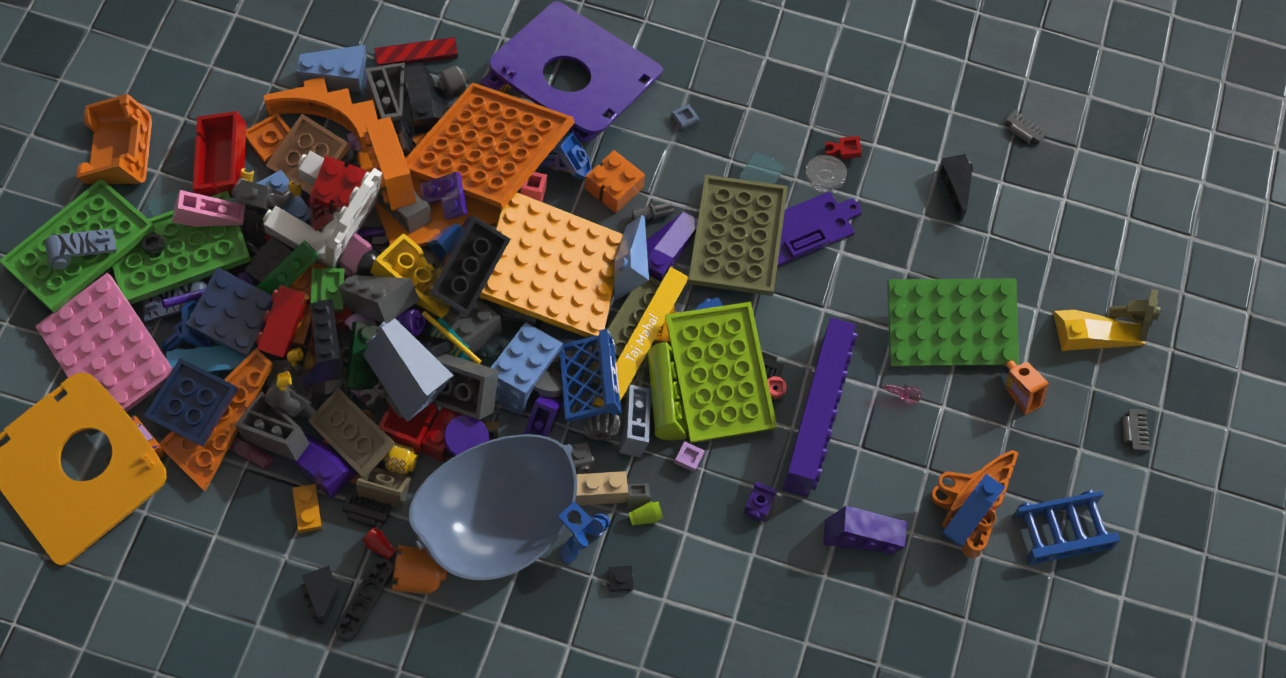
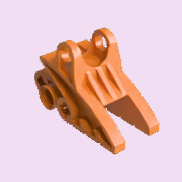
[931,450,1019,559]

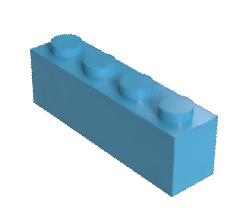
[166,342,258,380]

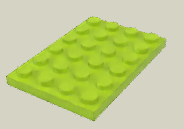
[665,302,777,443]

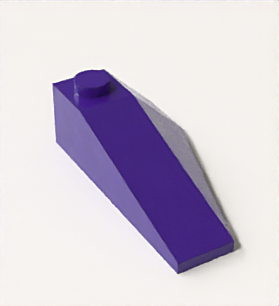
[646,212,698,282]

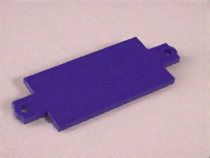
[777,191,862,267]

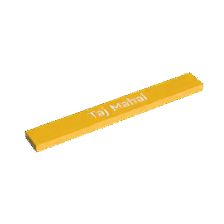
[592,267,689,408]

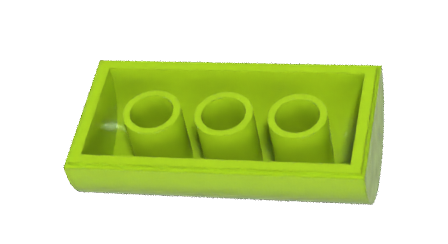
[648,342,687,441]

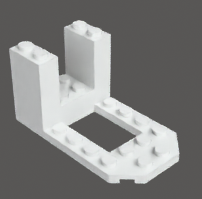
[263,150,382,268]

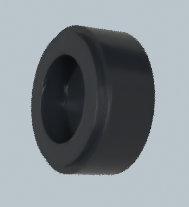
[141,233,165,256]

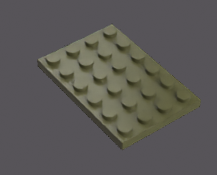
[688,174,788,296]

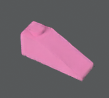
[172,190,245,227]

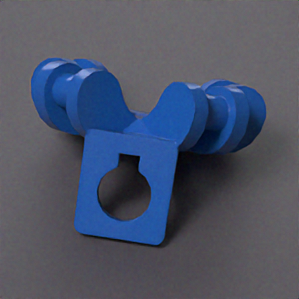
[558,502,610,563]

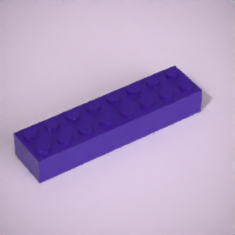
[782,317,858,497]

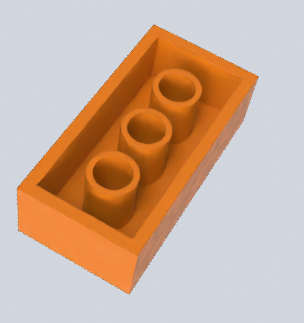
[363,117,417,211]

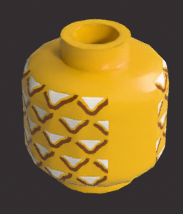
[382,443,418,475]

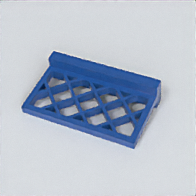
[560,329,621,422]

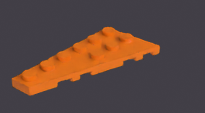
[159,348,274,491]

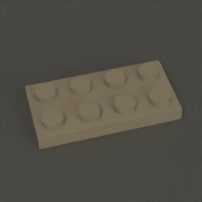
[308,388,396,478]

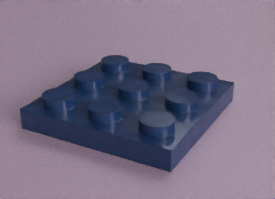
[185,267,274,358]
[144,358,239,448]

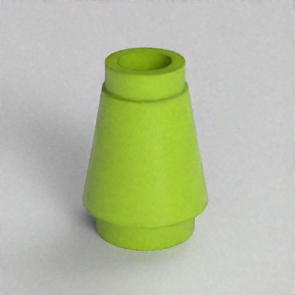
[629,501,663,526]

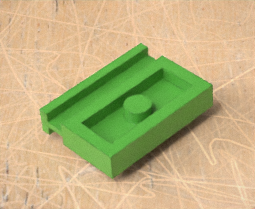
[310,268,345,312]

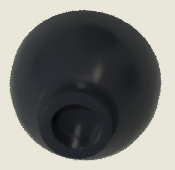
[357,249,379,276]

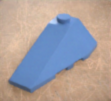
[614,215,649,300]

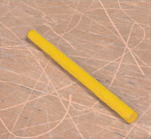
[422,311,482,364]

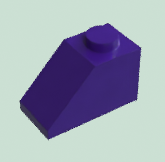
[524,396,563,437]

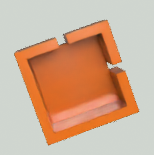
[585,150,645,213]

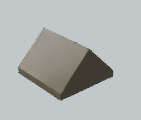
[356,466,413,509]

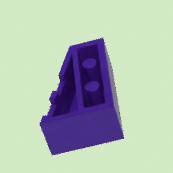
[823,506,907,555]

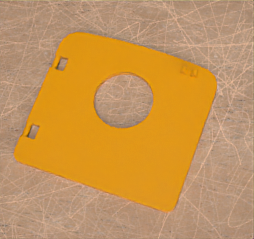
[0,372,167,566]

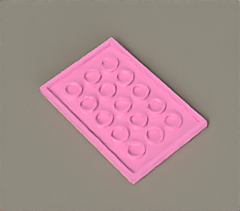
[35,273,173,412]

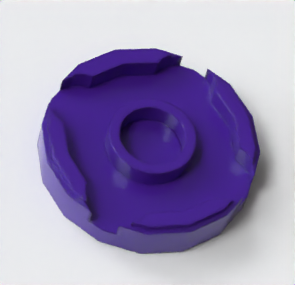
[444,415,489,457]

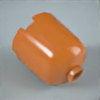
[391,544,447,594]

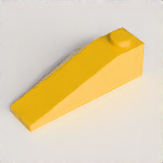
[370,233,450,318]

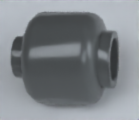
[437,66,469,96]

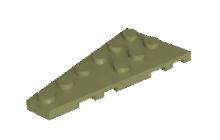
[583,275,661,402]

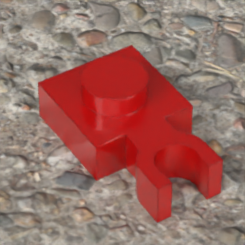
[825,136,862,159]

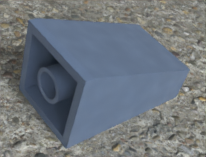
[363,318,453,422]

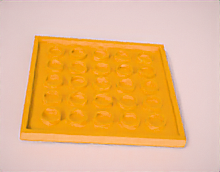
[479,193,623,338]

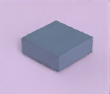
[671,104,699,131]

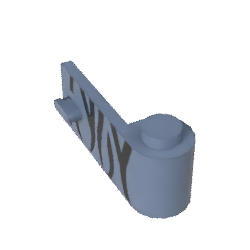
[45,229,116,270]
[142,280,208,323]

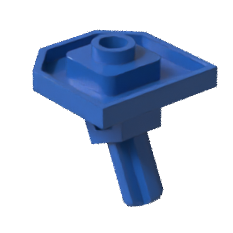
[539,132,592,180]
[161,300,213,352]

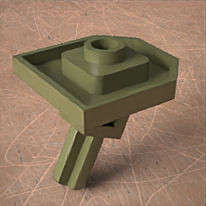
[1109,288,1161,342]

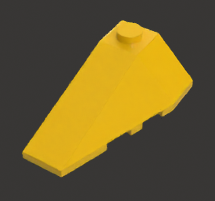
[1053,310,1145,351]

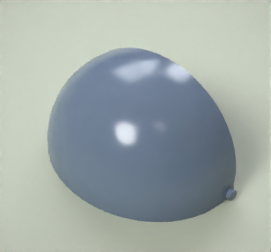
[409,434,577,580]

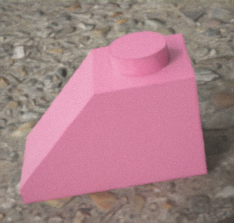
[339,233,372,279]

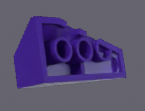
[288,433,359,499]

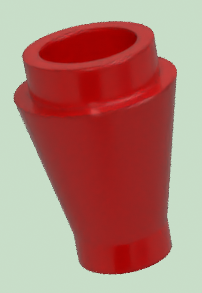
[362,527,397,560]

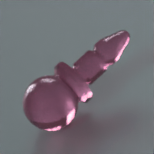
[884,384,922,404]

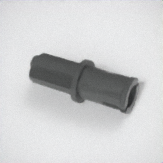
[632,202,674,221]

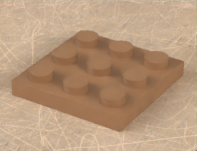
[266,114,351,194]

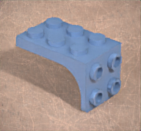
[491,322,563,415]

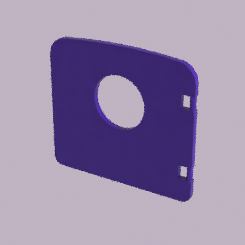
[489,2,663,134]

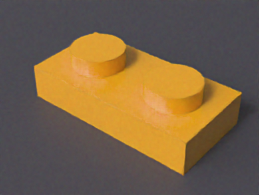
[293,484,322,533]

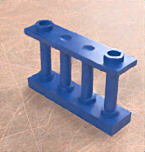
[1013,490,1120,565]

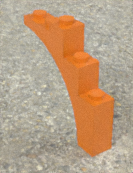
[263,77,378,153]

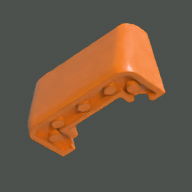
[76,94,152,184]

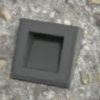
[627,483,650,511]

